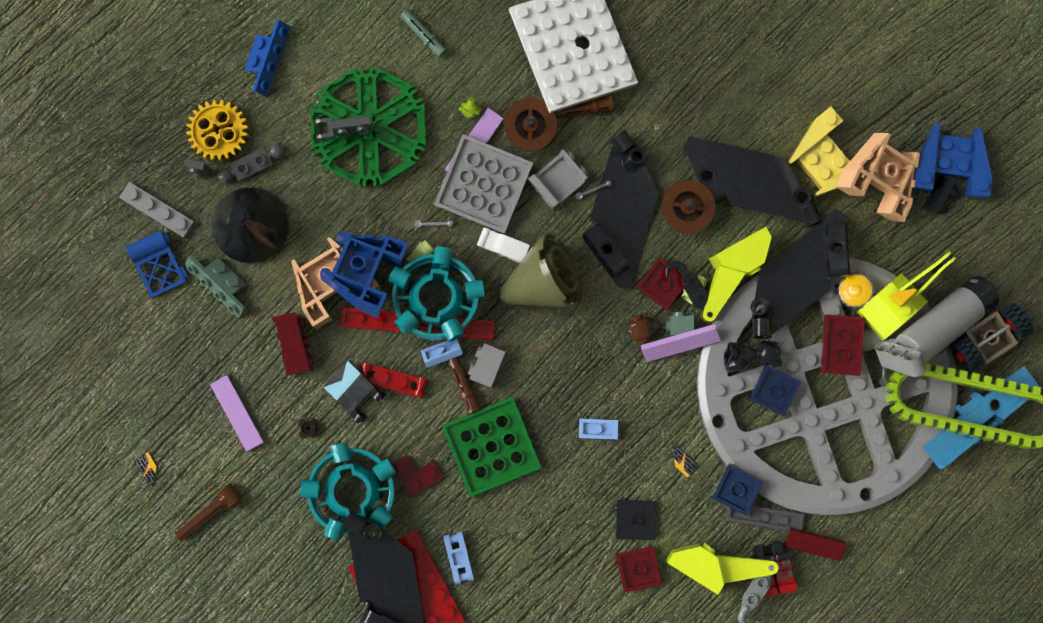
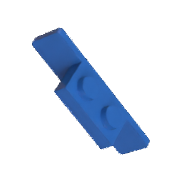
[245,20,291,97]

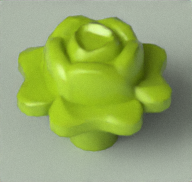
[459,98,482,118]

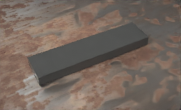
[725,505,805,531]

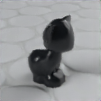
[723,340,783,372]

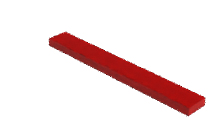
[341,307,495,340]

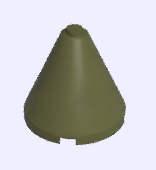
[499,233,584,308]

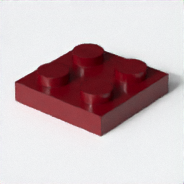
[636,257,683,311]
[616,546,662,593]

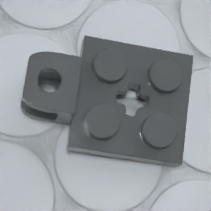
[315,116,374,142]

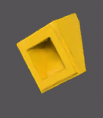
[889,288,917,307]

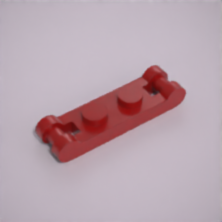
[361,362,429,399]

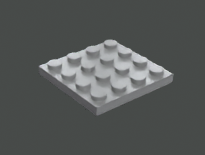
[434,134,533,234]

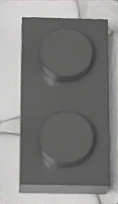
[184,158,212,178]

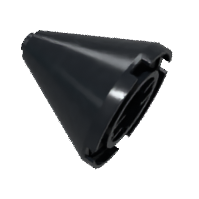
[212,187,289,264]

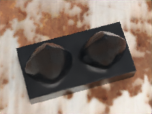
[922,175,960,214]

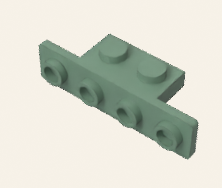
[185,255,245,318]

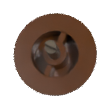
[504,98,557,151]
[662,180,716,233]

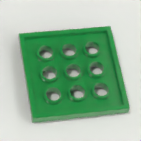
[441,396,542,497]

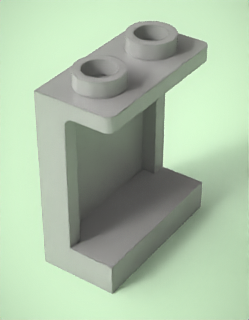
[528,150,588,210]

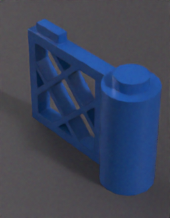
[126,230,188,298]

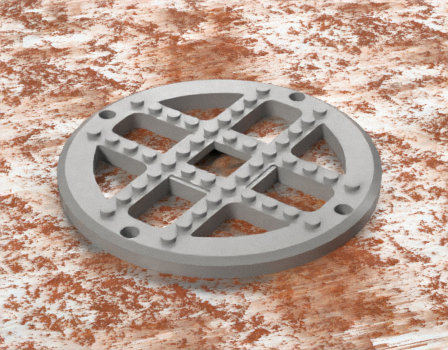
[697,258,957,515]

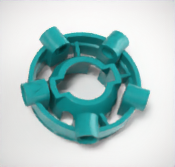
[388,247,485,342]
[300,442,397,541]

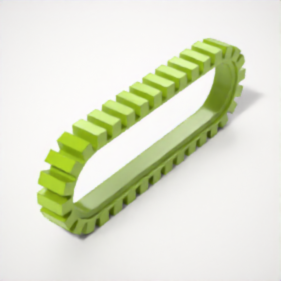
[885,363,1043,449]

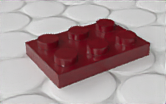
[820,314,865,376]

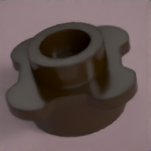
[298,418,318,438]

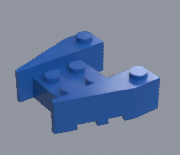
[912,122,992,200]
[320,232,409,319]

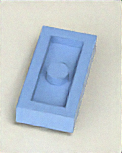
[421,340,463,368]
[579,419,618,440]

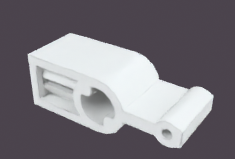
[477,228,530,263]

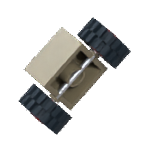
[949,303,1034,372]

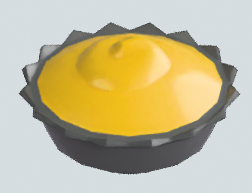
[837,271,875,309]

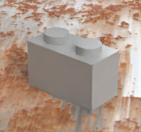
[468,343,506,388]

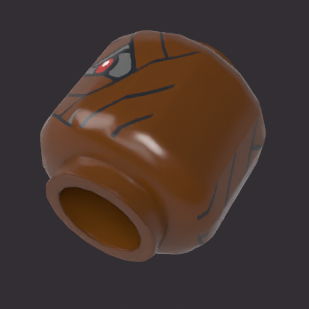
[627,314,654,343]

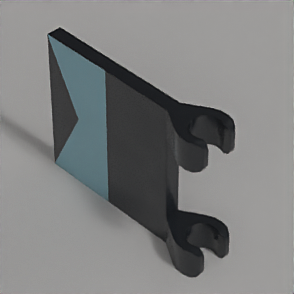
[324,360,385,423]

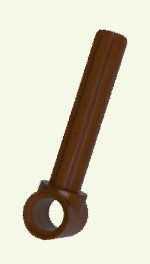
[175,483,243,542]

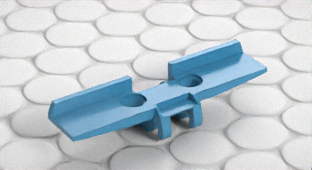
[922,366,1040,469]

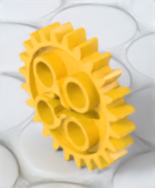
[186,99,249,162]

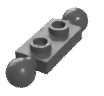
[218,144,285,184]

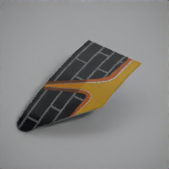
[673,445,698,478]
[134,452,157,487]

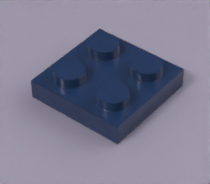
[748,365,801,417]
[712,463,764,516]

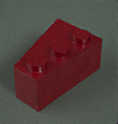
[272,312,314,376]

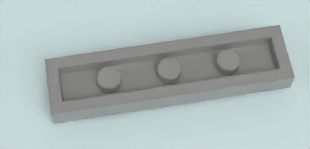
[119,182,195,238]

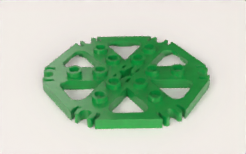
[310,66,426,188]

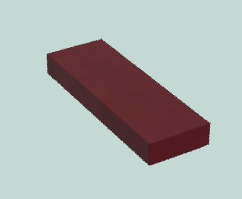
[784,527,847,561]

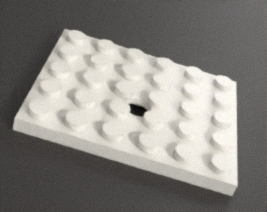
[509,0,638,114]

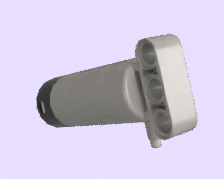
[875,276,999,377]

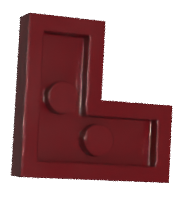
[392,455,444,498]

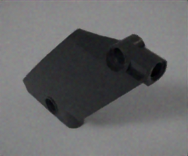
[582,130,659,288]
[684,136,822,228]
[750,209,850,339]
[343,511,424,623]

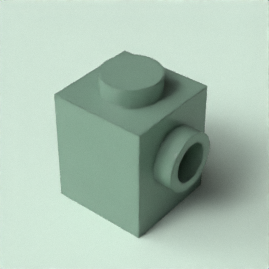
[666,312,694,336]

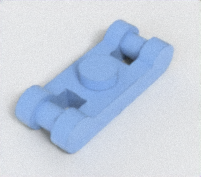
[443,531,474,585]

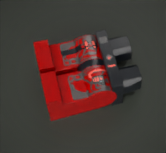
[751,541,798,597]

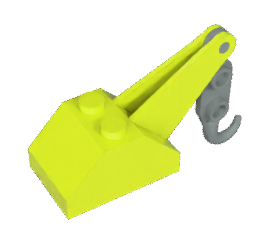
[666,543,778,623]

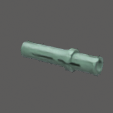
[400,9,447,58]

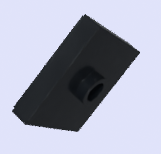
[616,500,656,540]

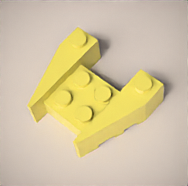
[787,106,850,198]

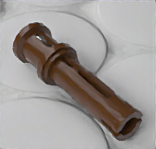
[556,95,614,118]
[447,356,483,415]

